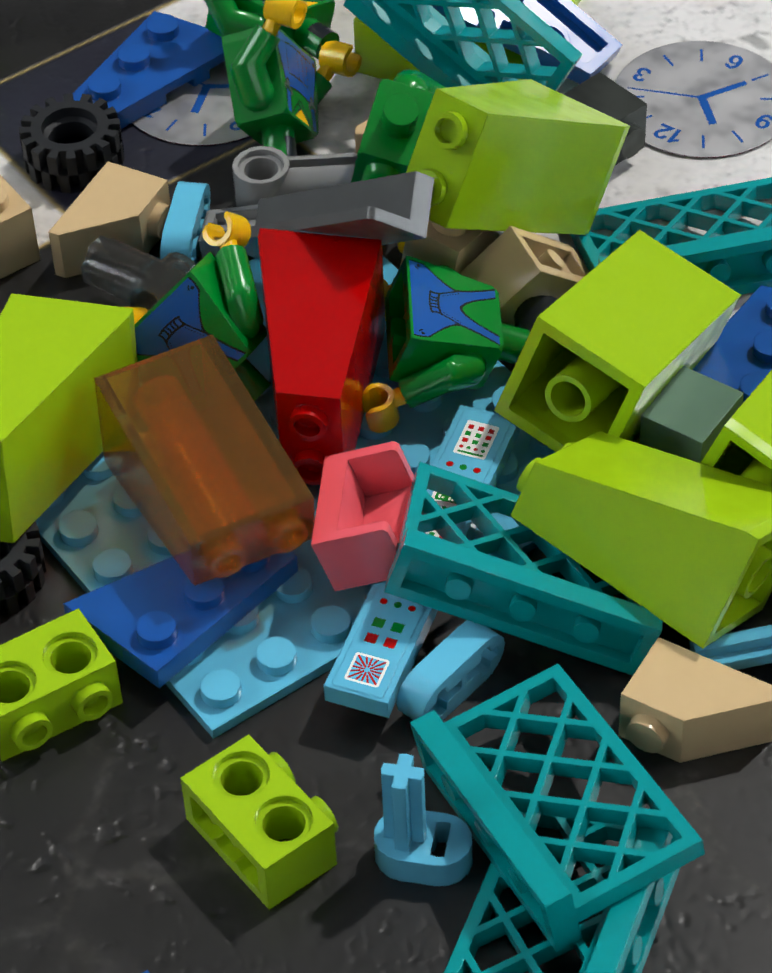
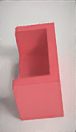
[311,441,414,592]

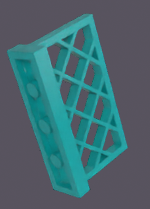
[343,0,583,91]
[570,177,772,295]
[384,462,663,676]
[410,664,705,952]
[444,808,681,973]

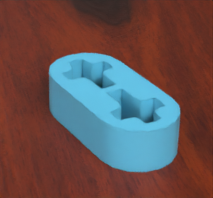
[160,181,211,274]
[396,620,505,721]

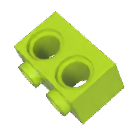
[0,608,123,762]
[180,734,338,910]

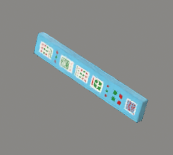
[324,405,520,718]

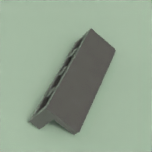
[225,171,435,259]

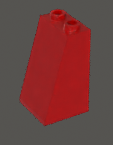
[258,228,386,485]

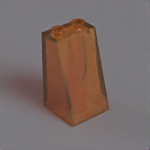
[94,334,315,586]

